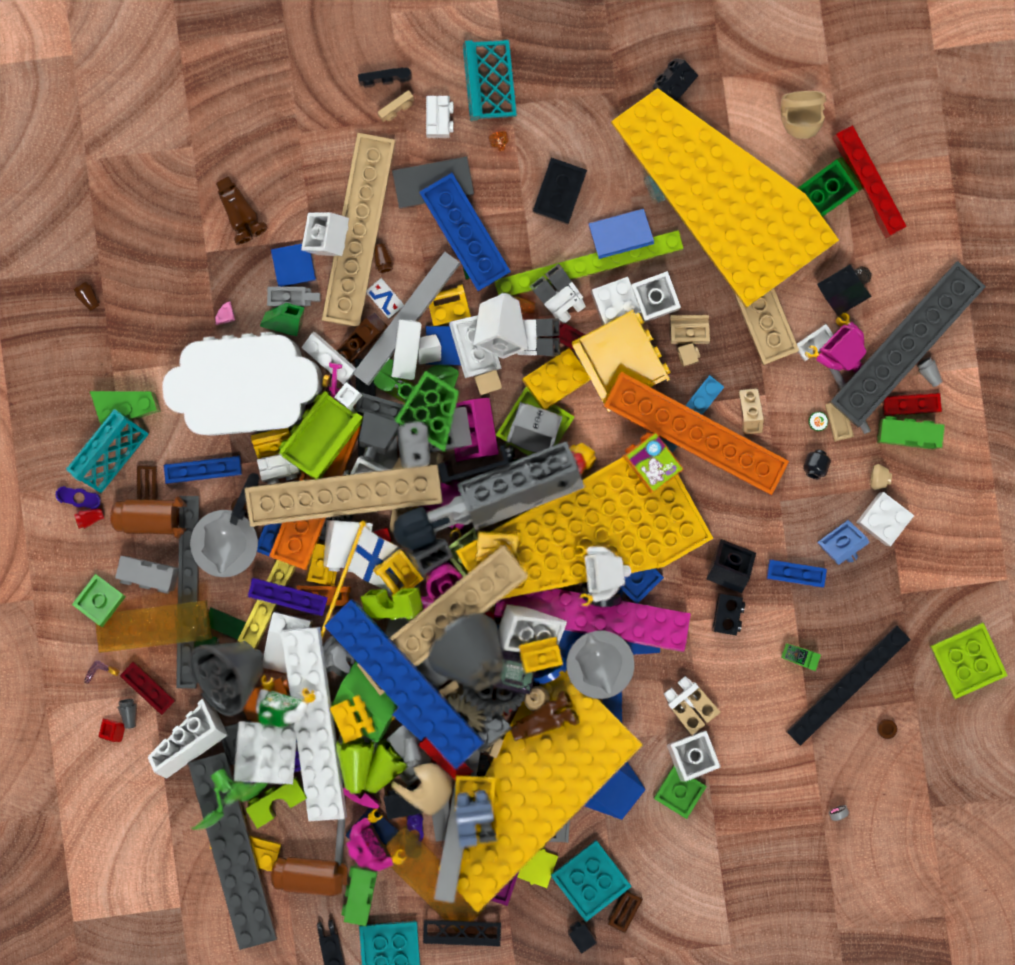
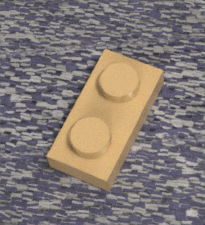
[378,90,414,122]

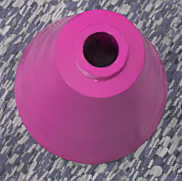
[426,560,463,602]

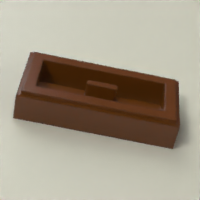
[137,465,157,500]
[608,890,643,933]

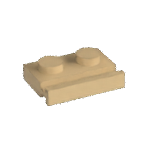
[670,315,710,344]

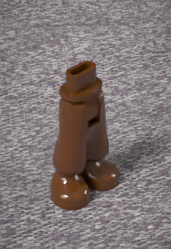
[216,177,268,245]
[510,690,580,741]

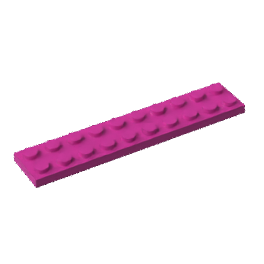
[494,589,691,652]

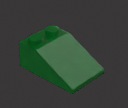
[798,157,863,217]

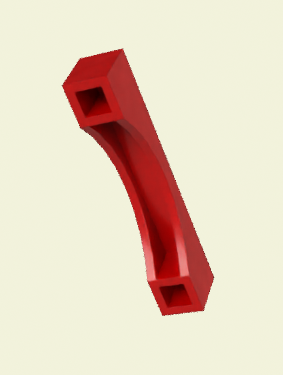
[832,125,907,239]

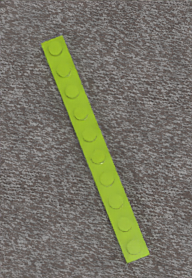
[495,230,684,296]

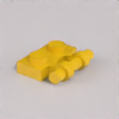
[330,695,375,744]

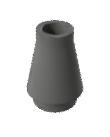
[117,699,137,729]

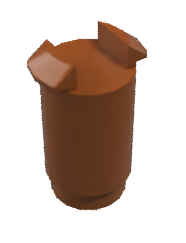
[110,496,187,539]
[271,857,348,897]

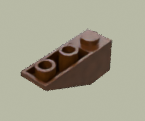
[336,313,388,363]

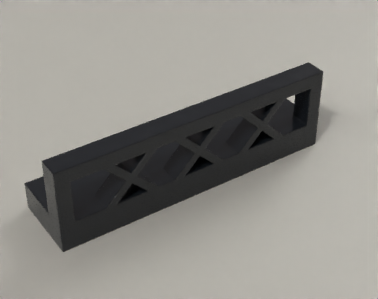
[423,919,501,947]

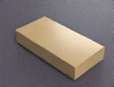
[825,403,854,442]

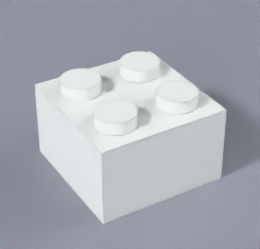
[301,213,349,256]
[631,271,681,323]
[591,277,641,325]
[856,492,914,546]
[667,731,720,781]

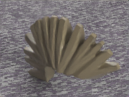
[448,694,486,732]

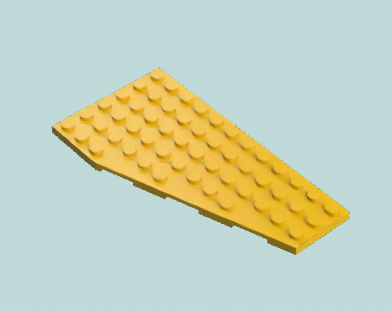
[611,88,839,308]
[456,457,713,599]
[438,670,643,912]

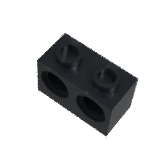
[712,593,745,636]

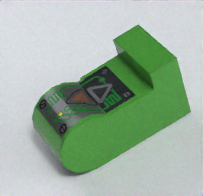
[781,643,821,671]

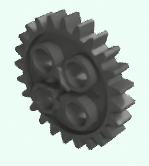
[463,678,526,716]

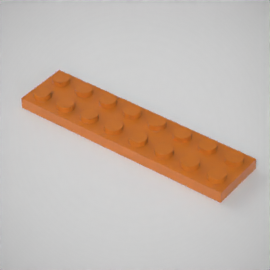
[269,426,361,570]

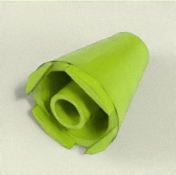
[336,738,375,794]
[364,739,407,793]

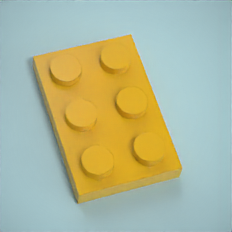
[522,348,591,410]

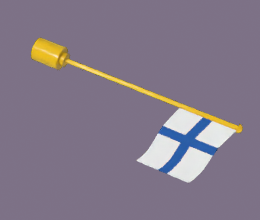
[321,521,408,638]

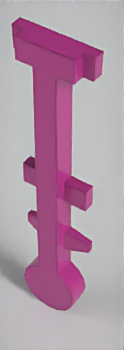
[329,363,342,402]

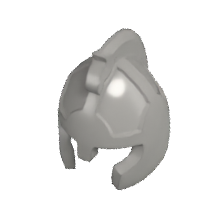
[323,635,354,677]

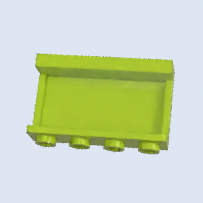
[279,391,363,480]

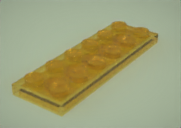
[95,600,212,653]
[385,826,487,933]

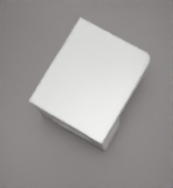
[417,334,441,365]
[335,382,362,414]

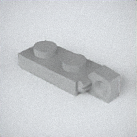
[267,287,321,307]

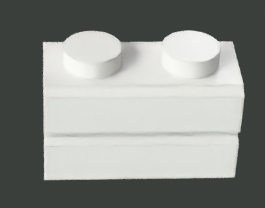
[426,96,454,138]
[257,454,301,485]

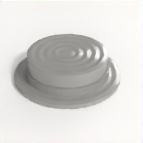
[190,510,258,577]
[567,631,634,699]

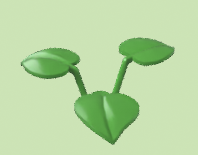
[374,359,459,435]
[191,769,268,830]

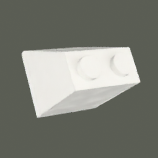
[474,293,528,359]
[323,520,372,572]

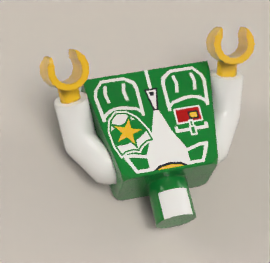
[256,675,316,728]

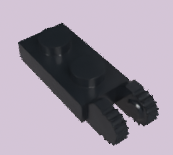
[358,67,412,88]
[230,473,260,526]
[317,919,345,965]

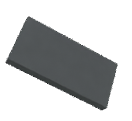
[392,157,474,209]

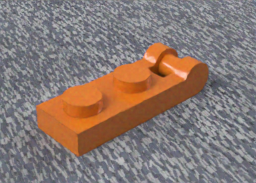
[297,585,351,606]

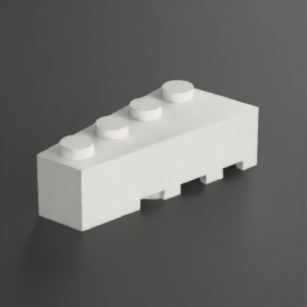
[148,699,228,778]

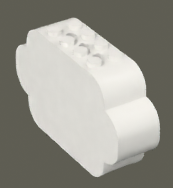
[163,332,323,436]

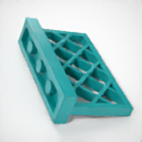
[462,40,517,121]
[66,409,149,493]

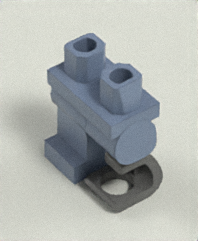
[455,790,497,847]

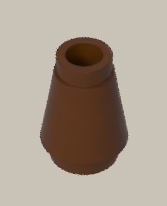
[374,243,394,273]
[73,282,100,311]

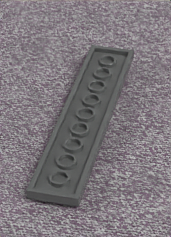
[830,261,986,428]
[188,752,278,950]

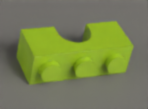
[361,588,424,620]
[246,776,307,829]

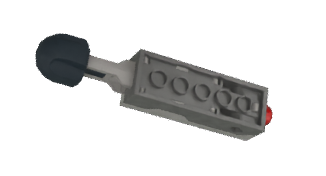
[394,442,587,549]

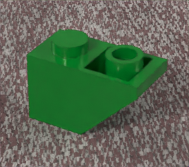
[260,303,304,337]

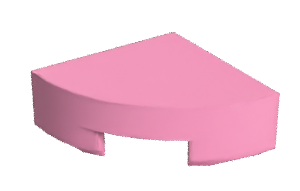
[215,302,235,325]

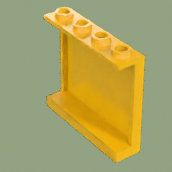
[572,310,671,412]

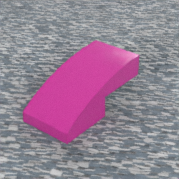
[343,786,381,809]

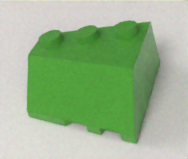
[395,371,459,452]
[331,661,398,743]

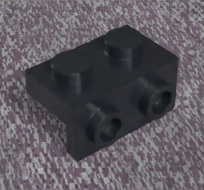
[652,58,699,102]

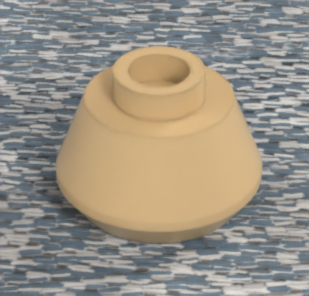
[870,464,892,490]
[524,686,550,712]

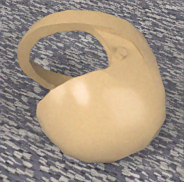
[780,91,827,139]
[392,763,452,816]

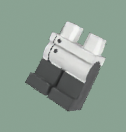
[529,264,586,323]
[518,318,560,356]

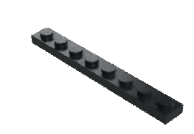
[786,625,911,746]

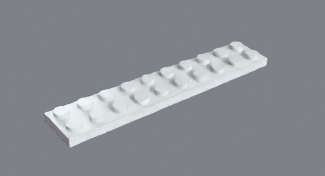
[281,627,347,821]

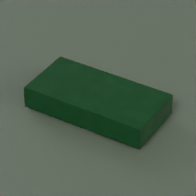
[203,607,246,640]

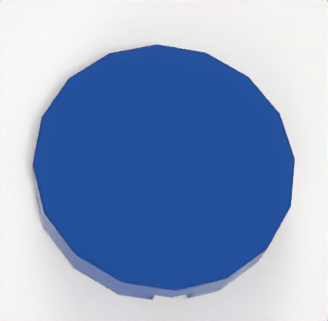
[532,657,567,684]

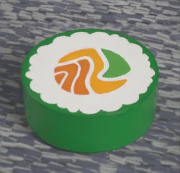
[808,412,828,431]

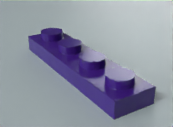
[247,578,328,616]

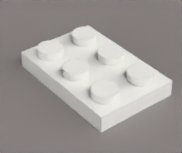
[449,315,501,378]

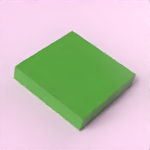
[72,574,126,628]
[654,765,707,819]

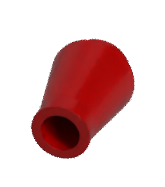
[74,508,104,529]

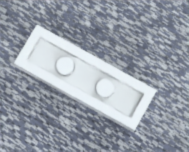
[301,332,356,385]

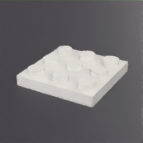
[234,722,296,784]

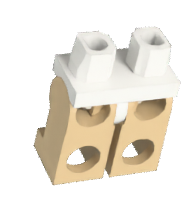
[664,676,721,735]

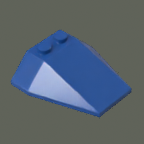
[584,762,646,820]

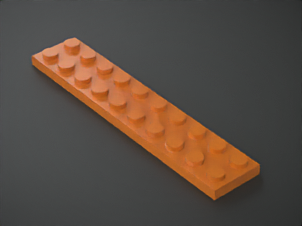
[603,372,789,495]

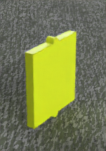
[517,849,558,888]

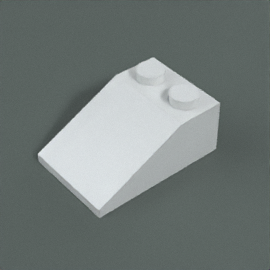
[498,605,567,652]
[262,611,313,674]

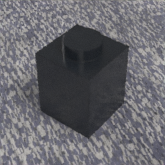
[568,920,597,954]

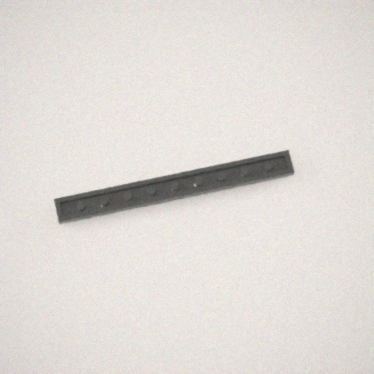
[176,496,200,689]

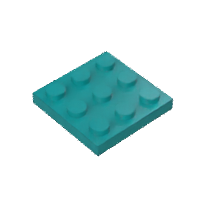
[551,840,632,922]
[359,921,420,965]

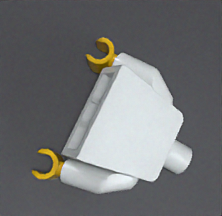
[574,545,631,606]

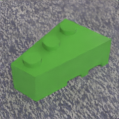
[90,391,161,425]
[877,416,945,450]
[341,862,377,926]

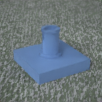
[818,520,870,565]

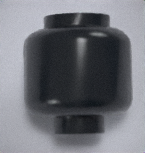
[803,450,831,480]

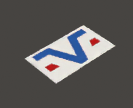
[367,278,404,319]

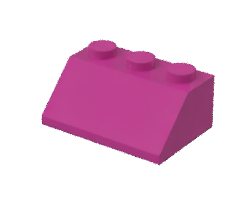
[454,398,499,462]

